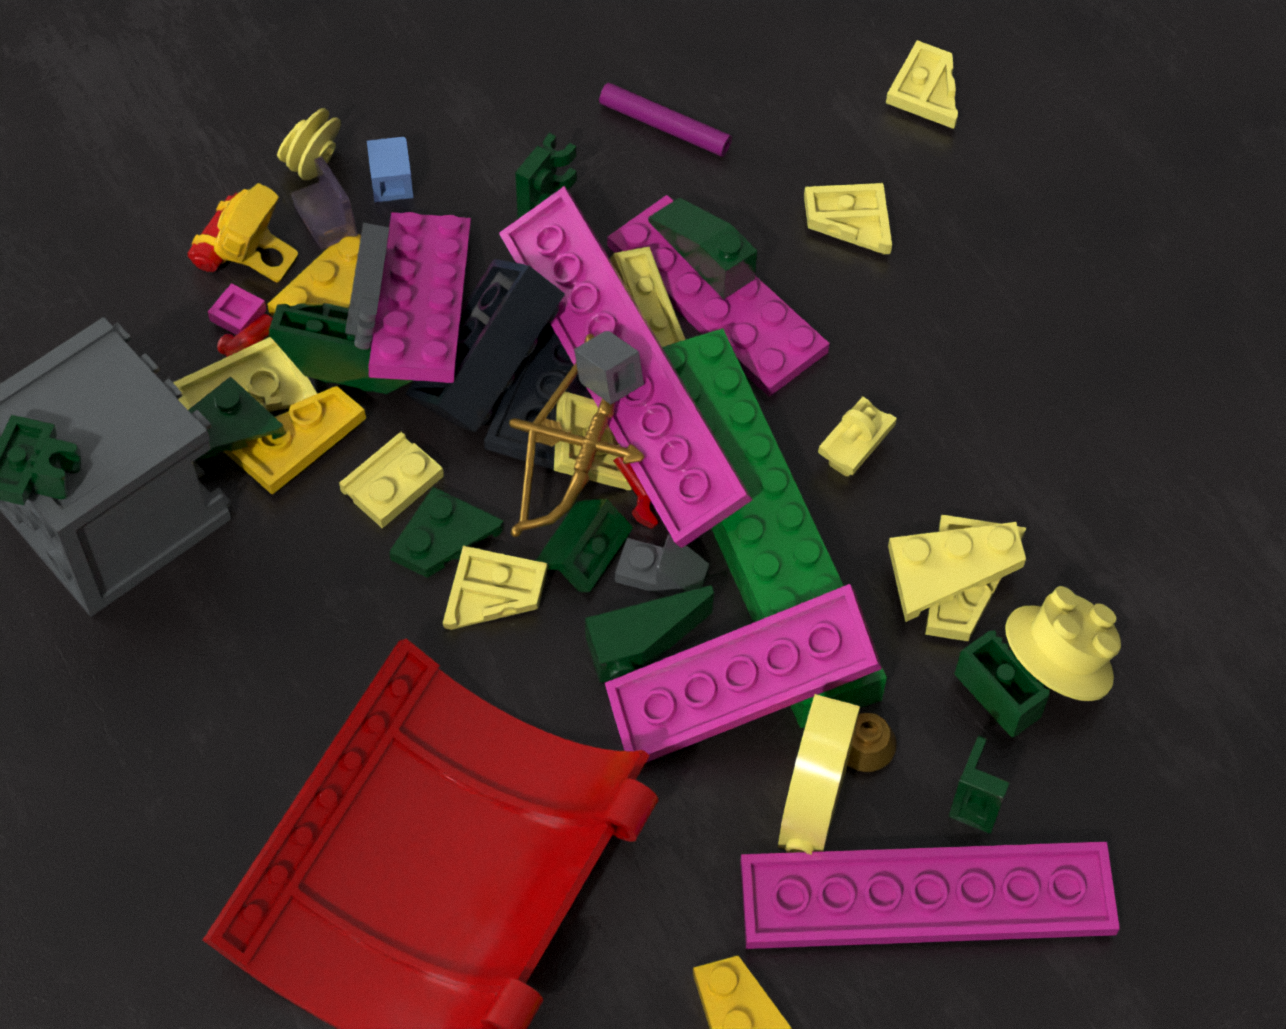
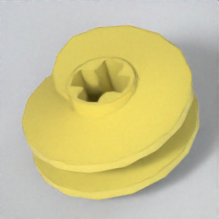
[277,108,341,180]

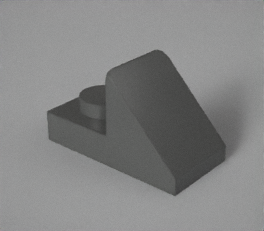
[615,534,709,596]

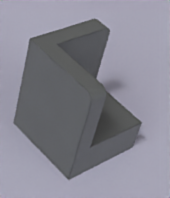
[574,331,644,404]

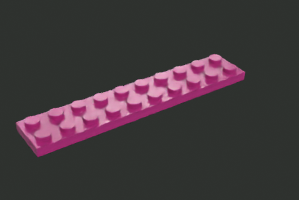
[499,187,753,548]

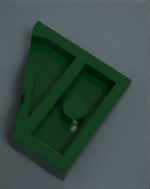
[188,376,285,461]
[389,487,504,578]

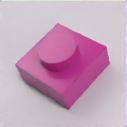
[208,283,267,335]

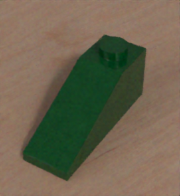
[648,197,757,300]
[585,585,714,683]

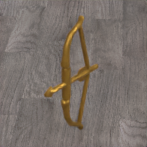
[509,334,644,537]

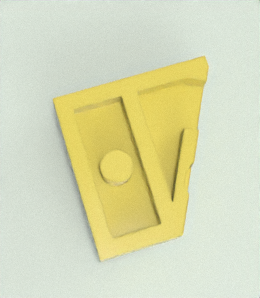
[804,183,892,254]

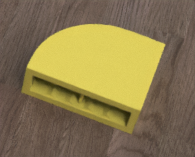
[778,694,860,855]

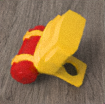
[187,183,298,282]

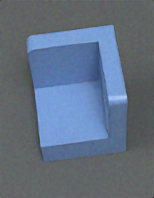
[367,137,413,202]

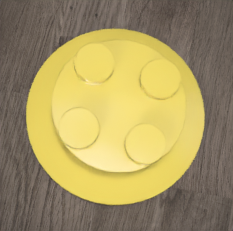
[1005,586,1121,701]

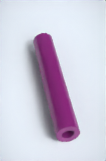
[599,82,732,157]

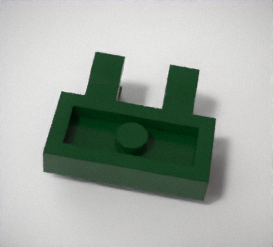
[515,133,577,219]

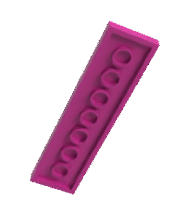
[740,842,1120,949]

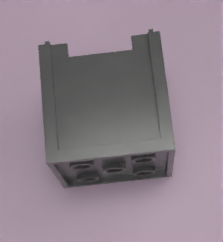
[0,317,232,617]

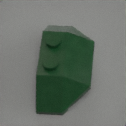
[268,303,414,394]

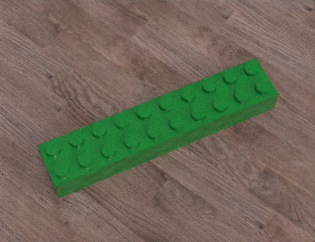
[662,328,887,729]

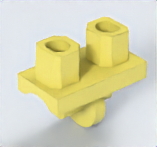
[818,397,897,476]

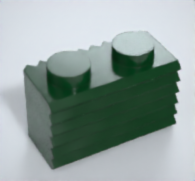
[954,630,1050,738]

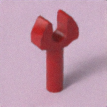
[613,457,658,529]

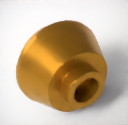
[847,713,897,772]

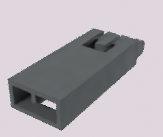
[345,223,389,349]

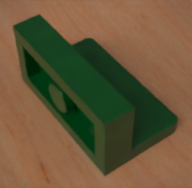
[536,499,633,592]
[948,736,1009,834]

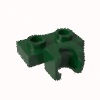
[0,414,81,506]

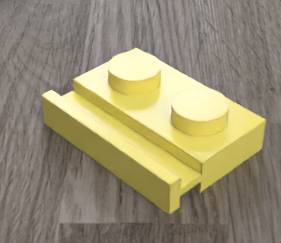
[339,432,444,528]

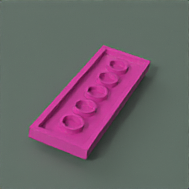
[607,195,830,397]
[369,212,471,383]
[605,584,882,762]

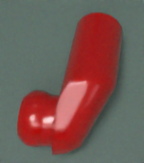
[217,314,273,357]

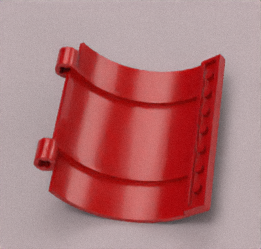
[202,639,659,1029]

